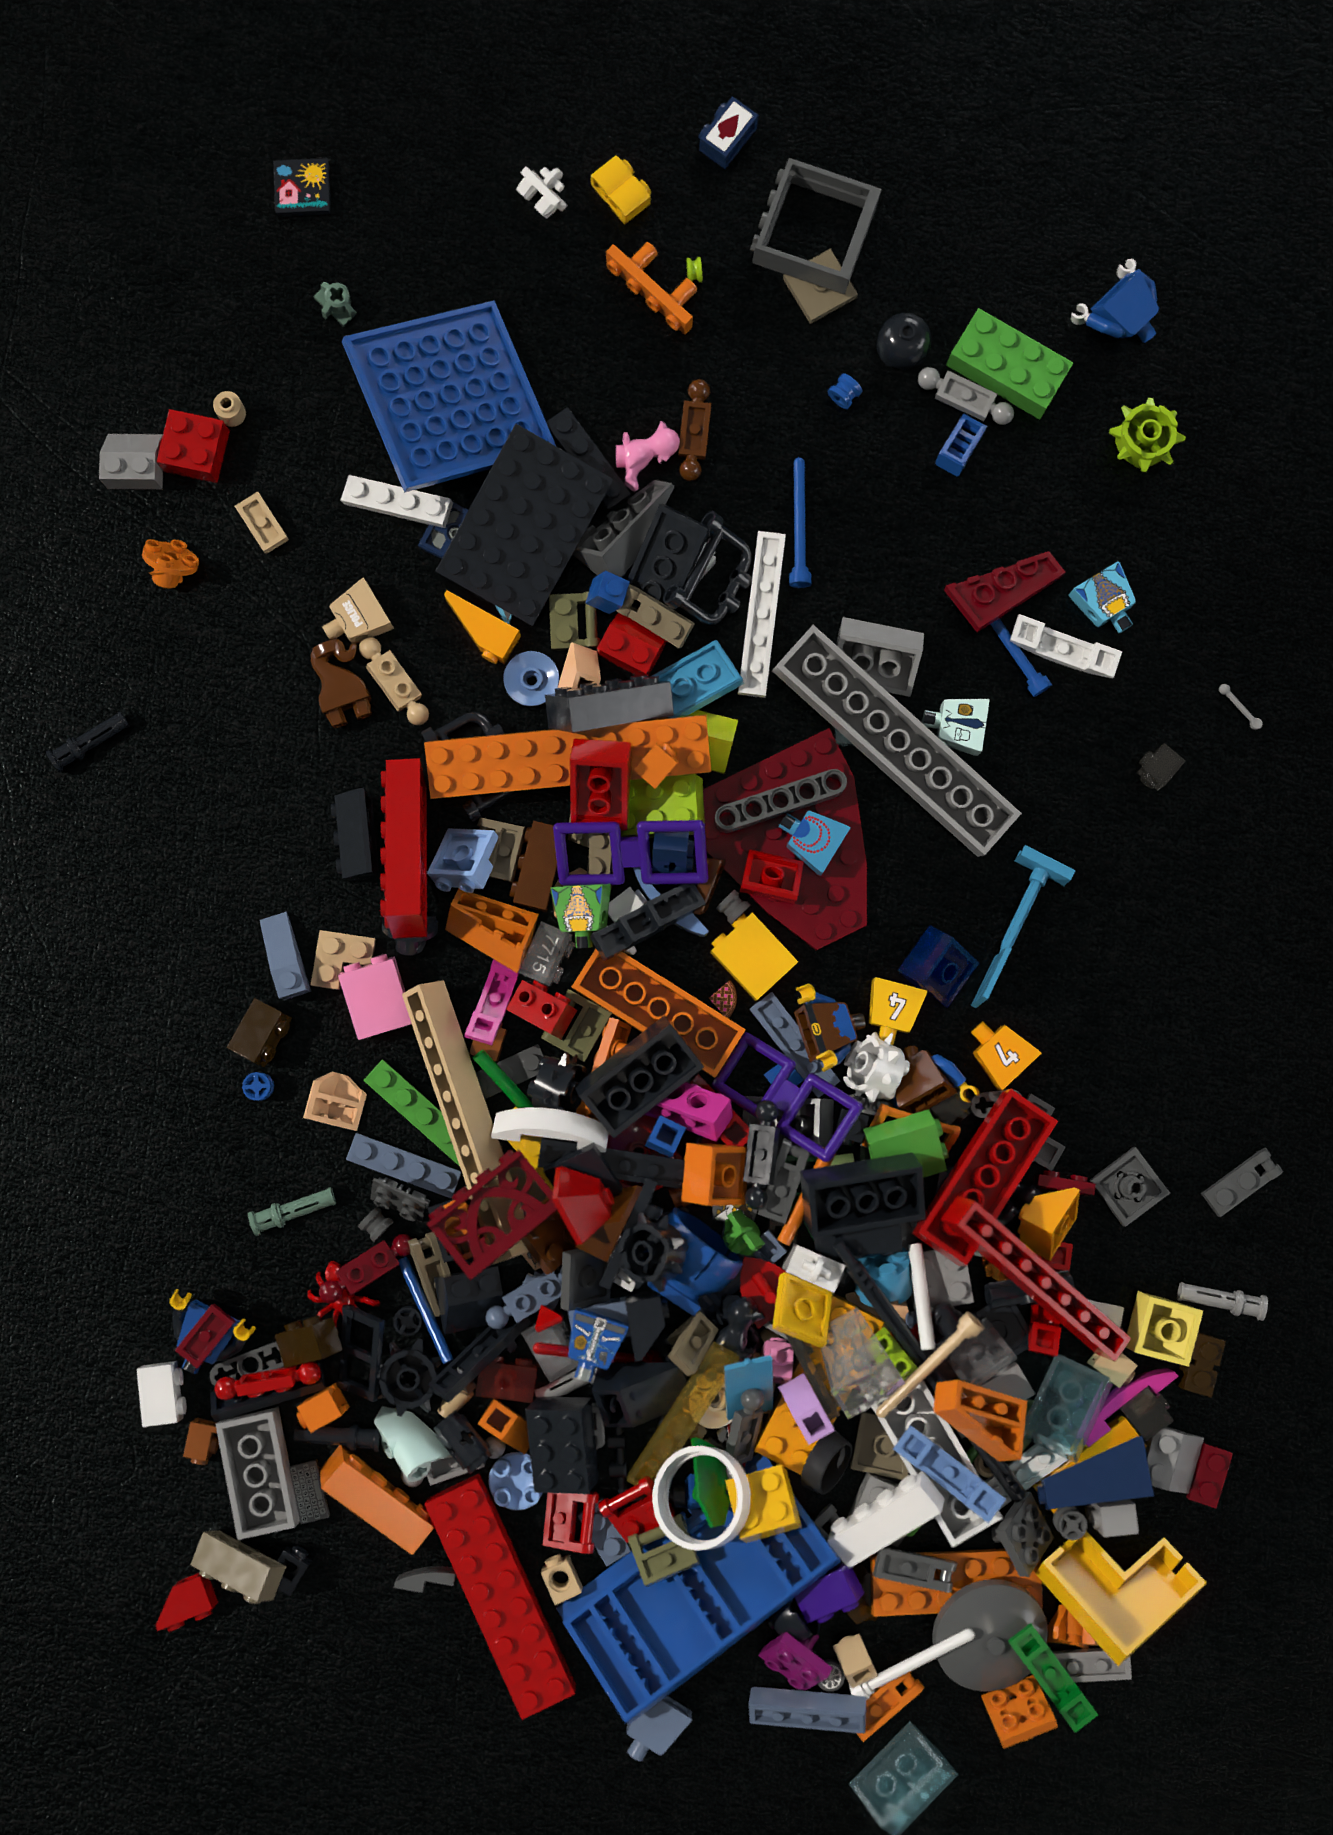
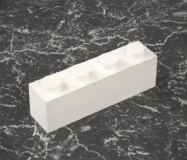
[827,1471,944,1569]

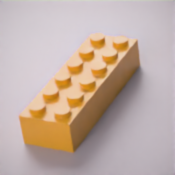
[754,1293,884,1475]

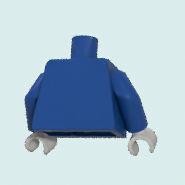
[1071,259,1159,343]

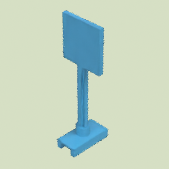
[971,845,1075,1008]

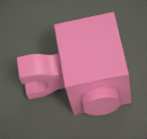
[760,1338,794,1384]

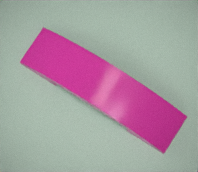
[465,957,525,1045]
[1079,1368,1179,1447]

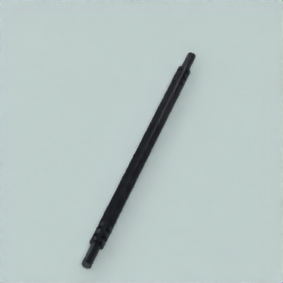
[832,1239,1035,1516]

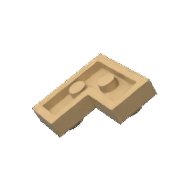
[311,930,376,990]

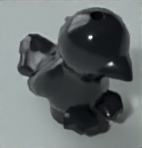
[706,1296,765,1365]

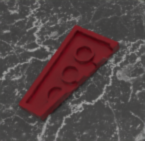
[944,551,1066,632]

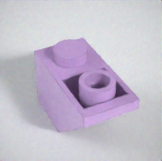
[779,1373,835,1445]

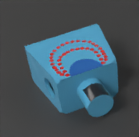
[779,811,850,876]

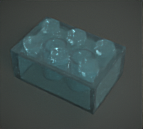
[1024,1354,1112,1464]

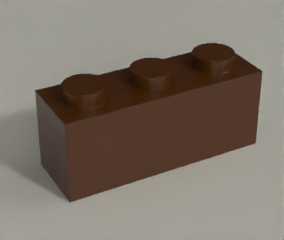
[510,821,567,912]

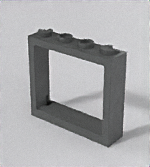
[750,158,882,294]

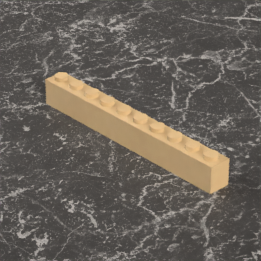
[402,980,529,1264]

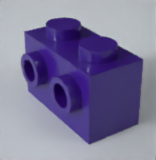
[795,1563,864,1623]

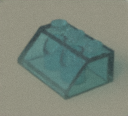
[849,1722,958,1835]

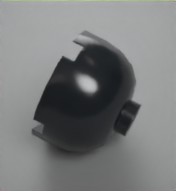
[876,313,932,371]
[767,1597,821,1641]

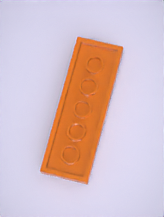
[870,1549,1043,1617]

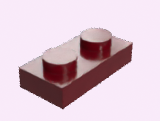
[1033,1170,1096,1196]
[175,1304,236,1368]
[1186,1443,1233,1508]

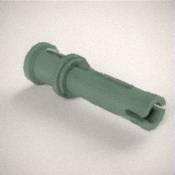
[248,1187,336,1236]

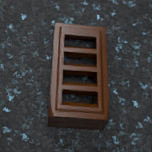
[694,857,726,914]

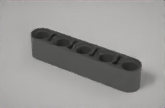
[714,769,847,833]

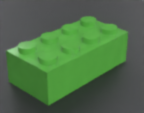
[946,308,1073,419]

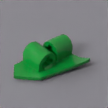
[691,1437,730,1528]

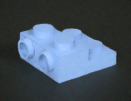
[427,828,499,893]

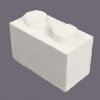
[137,1361,187,1427]

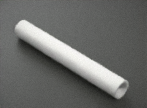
[908,1243,936,1350]

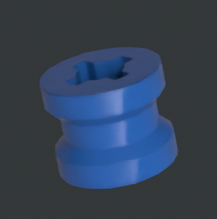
[828,374,862,409]
[242,1072,275,1101]

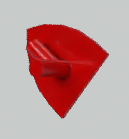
[740,1257,787,1329]

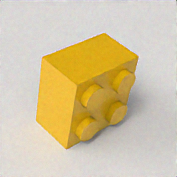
[725,1464,802,1543]

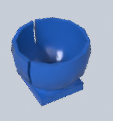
[647,1207,743,1316]

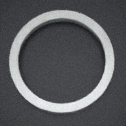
[653,1446,751,1550]

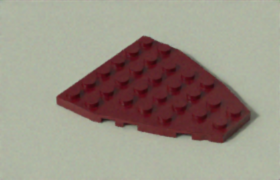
[703,728,867,951]

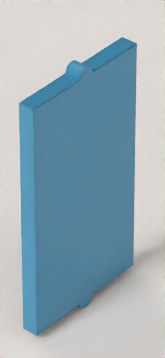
[724,1355,773,1420]

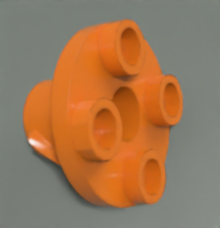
[142,539,199,589]

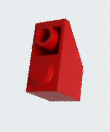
[156,1572,218,1632]

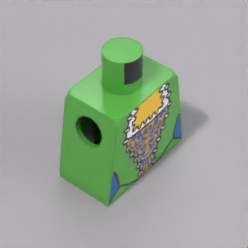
[551,884,611,948]

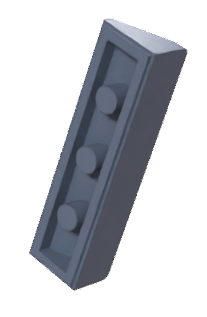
[749,1687,866,1733]

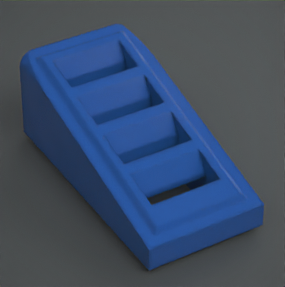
[935,414,987,476]

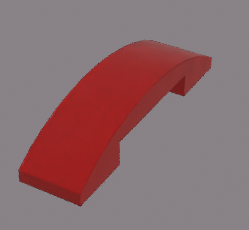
[1028,1242,1073,1357]

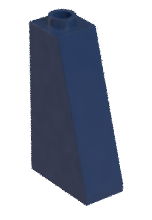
[1037,1436,1154,1510]

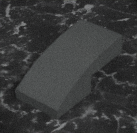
[394,1566,456,1592]

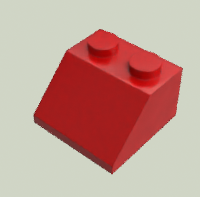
[597,613,667,677]

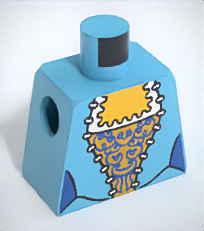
[1069,561,1136,633]

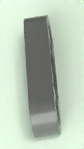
[210,1341,284,1386]

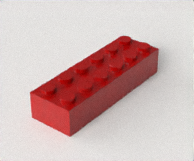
[380,758,427,938]
[911,1089,1058,1266]

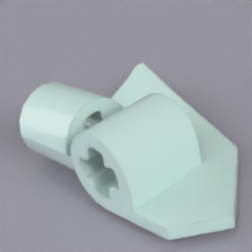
[374,1406,452,1482]

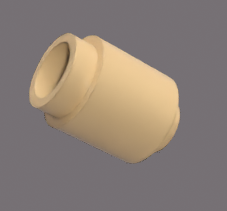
[213,391,246,427]

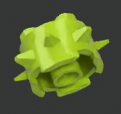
[1109,398,1185,472]

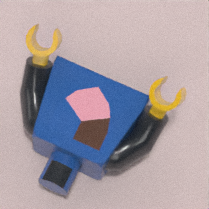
[170,1289,256,1374]

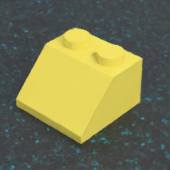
[1126,1291,1203,1367]

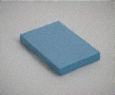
[650,640,744,718]

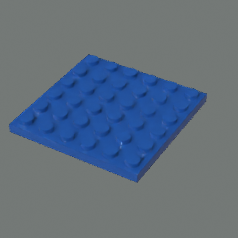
[342,301,556,493]

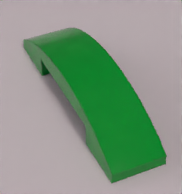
[1008,1623,1098,1733]

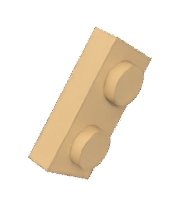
[235,492,289,554]

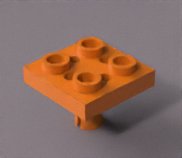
[981,1675,1058,1749]

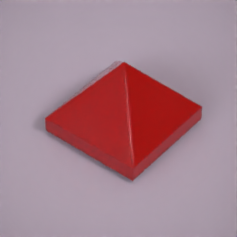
[535,1305,564,1333]

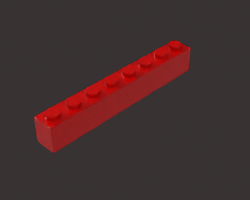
[941,1196,1131,1362]

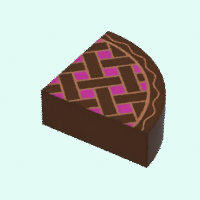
[709,980,737,1018]

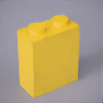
[710,913,798,1001]

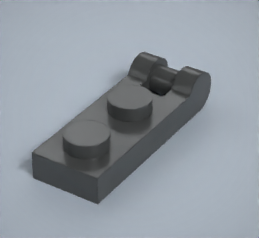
[758,1138,810,1224]
[1201,1148,1283,1217]
[873,1547,957,1593]

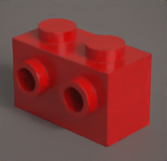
[506,980,577,1039]

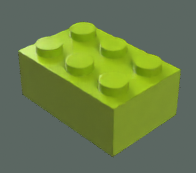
[620,774,705,838]

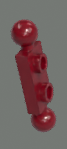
[319,1234,413,1303]

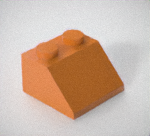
[682,1143,747,1206]

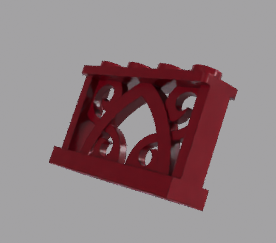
[427,1149,558,1280]

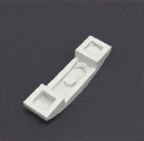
[1010,614,1122,678]
[491,1108,609,1153]

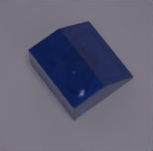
[898,925,979,1008]

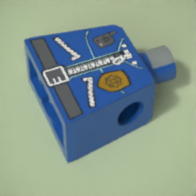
[568,1307,629,1382]

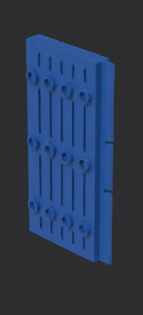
[556,1453,841,1724]

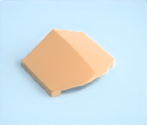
[303,1072,367,1131]

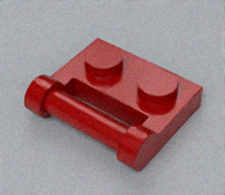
[598,1476,675,1543]
[543,1492,599,1554]

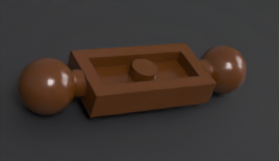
[678,379,711,481]

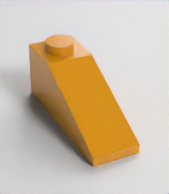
[444,590,521,664]

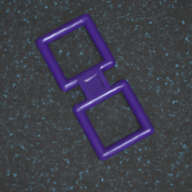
[553,820,709,886]
[711,1032,863,1162]

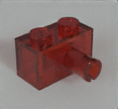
[475,1355,538,1403]

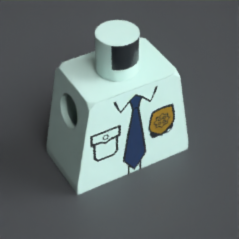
[922,699,989,756]

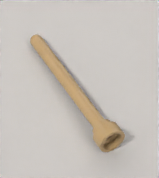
[876,1312,984,1418]

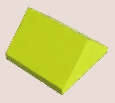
[688,710,738,774]

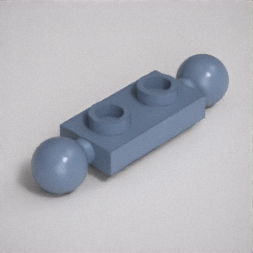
[486,1267,562,1329]

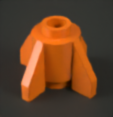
[1047,1605,1098,1649]

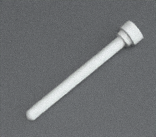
[849,1629,975,1700]

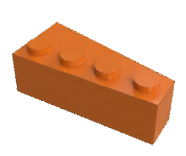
[320,1445,434,1555]

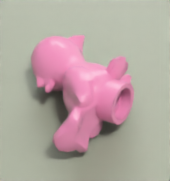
[616,421,680,492]

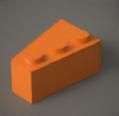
[445,889,539,973]
[933,1380,1027,1462]

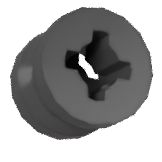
[716,890,751,925]
[358,1206,394,1242]
[1053,1506,1087,1540]

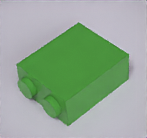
[863,1109,949,1178]

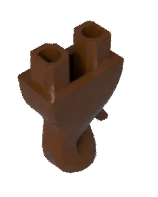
[311,639,372,729]

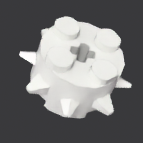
[843,1032,909,1103]

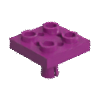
[758,1632,833,1691]

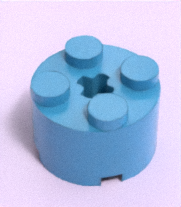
[854,1247,913,1307]

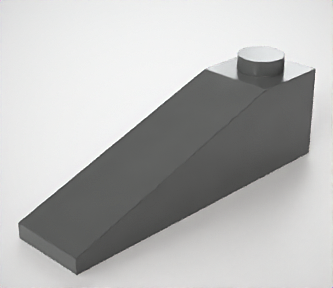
[573,480,674,578]

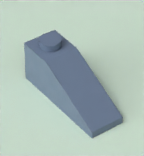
[260,912,311,1000]

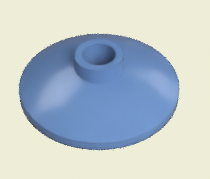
[504,651,559,706]

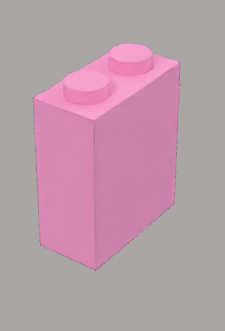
[338,954,412,1040]

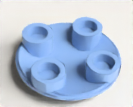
[489,1452,543,1510]

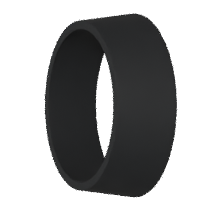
[801,1431,852,1495]

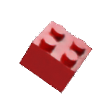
[156,409,230,483]

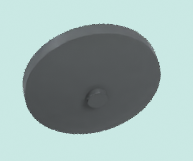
[932,1579,1048,1691]

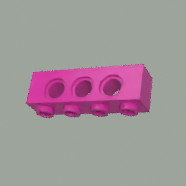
[645,1082,733,1141]

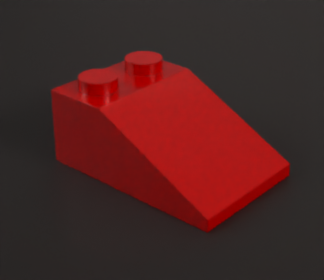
[570,739,631,831]

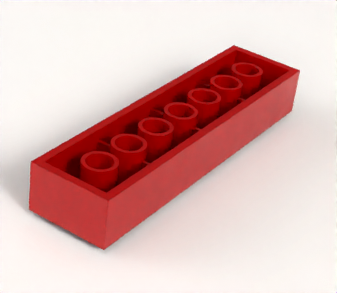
[425,1473,576,1720]

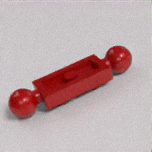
[215,1361,321,1400]

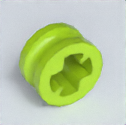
[687,257,702,282]

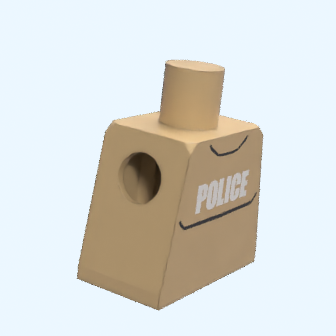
[322,578,394,644]

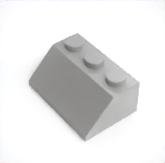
[836,617,924,697]

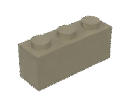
[191,1531,286,1604]

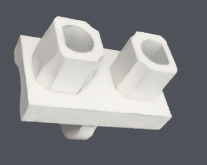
[517,167,567,218]
[786,1245,845,1293]

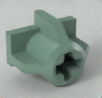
[314,281,357,326]

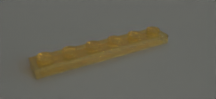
[627,1342,739,1485]

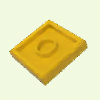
[772,1272,833,1348]

